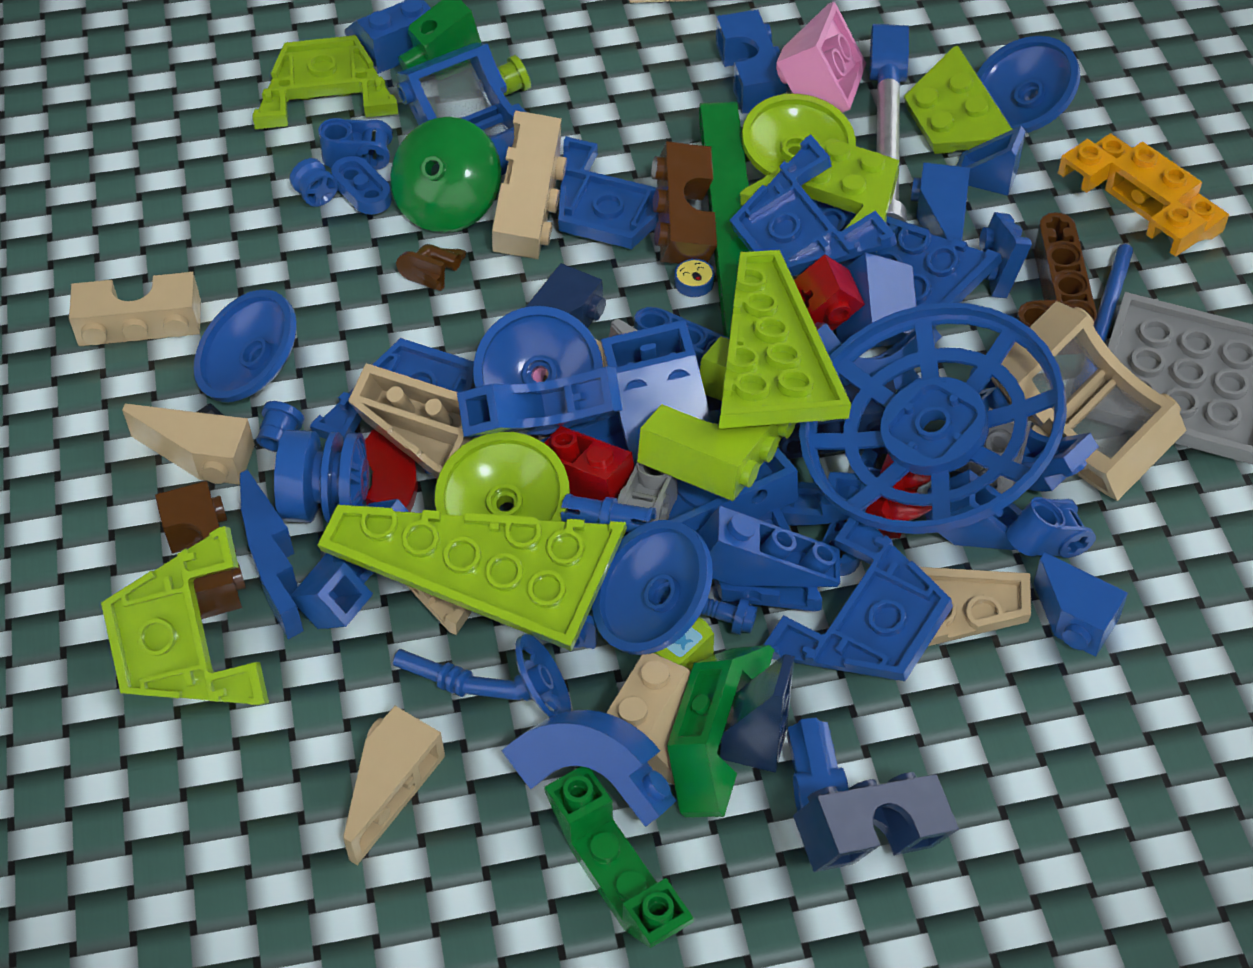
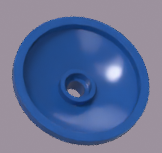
[977,36,1080,133]
[194,290,296,402]
[473,306,603,436]
[592,520,713,655]

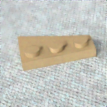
[920,567,1031,646]

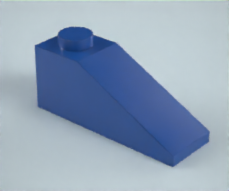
[911,163,970,240]

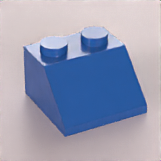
[344,0,431,74]

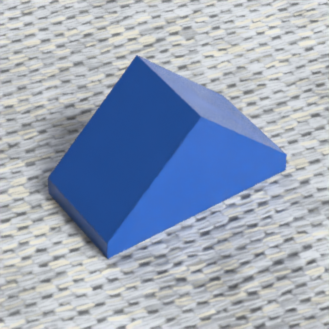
[956,126,1026,196]

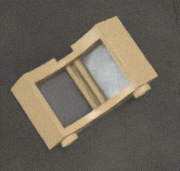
[991,301,1187,501]

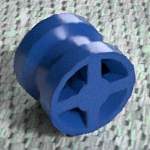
[289,158,338,207]

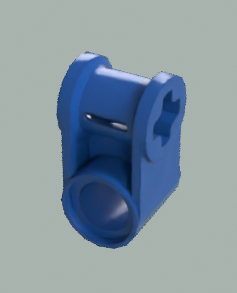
[318,118,393,170]
[1006,497,1096,558]

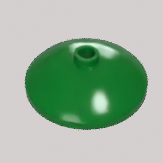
[390,117,501,233]

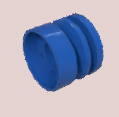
[274,430,369,523]

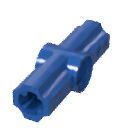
[787,718,849,812]

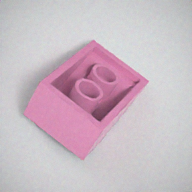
[776,1,866,113]

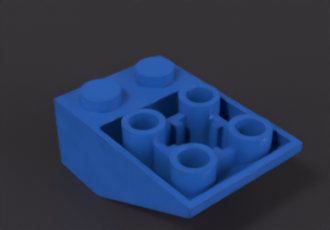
[601,320,712,467]

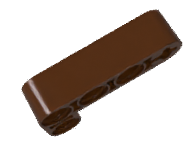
[1017,212,1097,355]

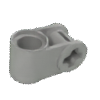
[618,462,678,522]

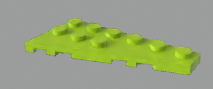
[719,250,852,429]

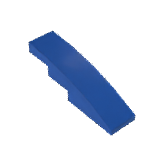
[240,469,304,639]

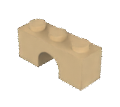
[69,272,201,346]

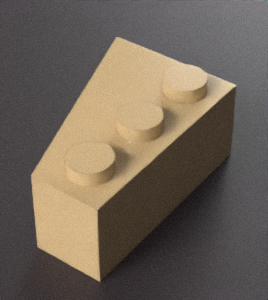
[492,110,567,259]
[348,363,477,479]

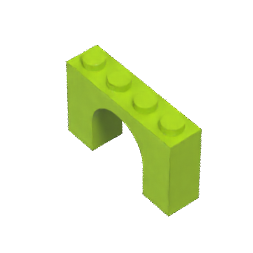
[637,336,796,501]

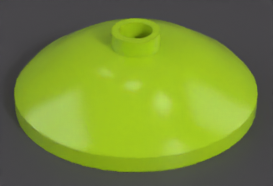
[742,94,856,176]
[435,432,570,521]

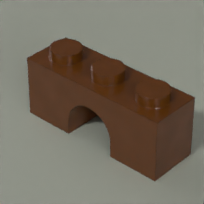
[651,141,717,264]
[155,481,246,620]

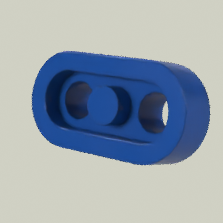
[331,156,392,215]

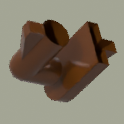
[396,244,466,291]

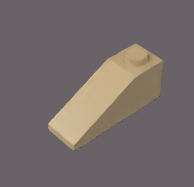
[122,404,255,485]
[343,706,445,865]

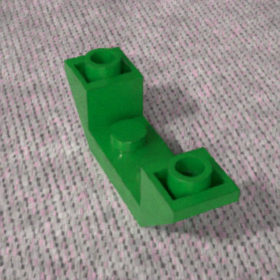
[667,645,774,817]
[544,766,694,948]

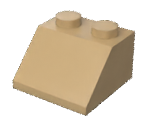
[607,653,691,785]

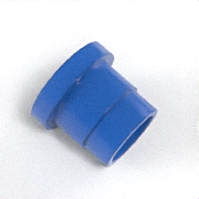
[256,401,305,452]

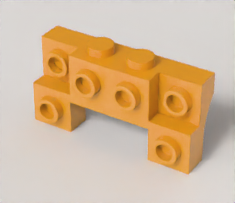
[1058,133,1229,257]

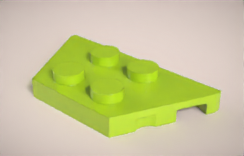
[904,45,1013,154]

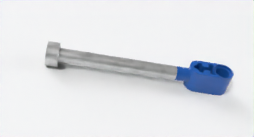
[869,24,909,222]

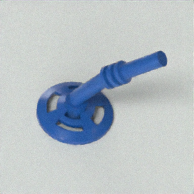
[393,634,571,717]

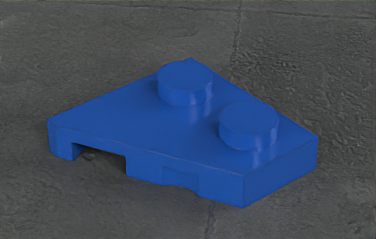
[979,212,1032,298]

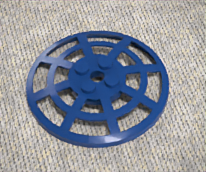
[799,302,1067,534]

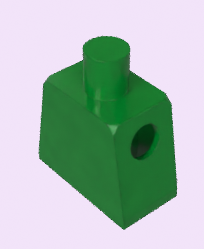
[398,0,481,81]

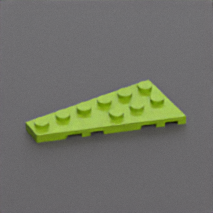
[317,505,627,651]

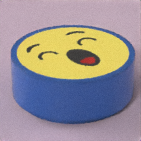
[675,259,714,297]

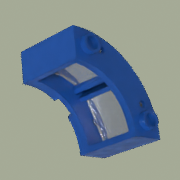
[396,42,526,175]

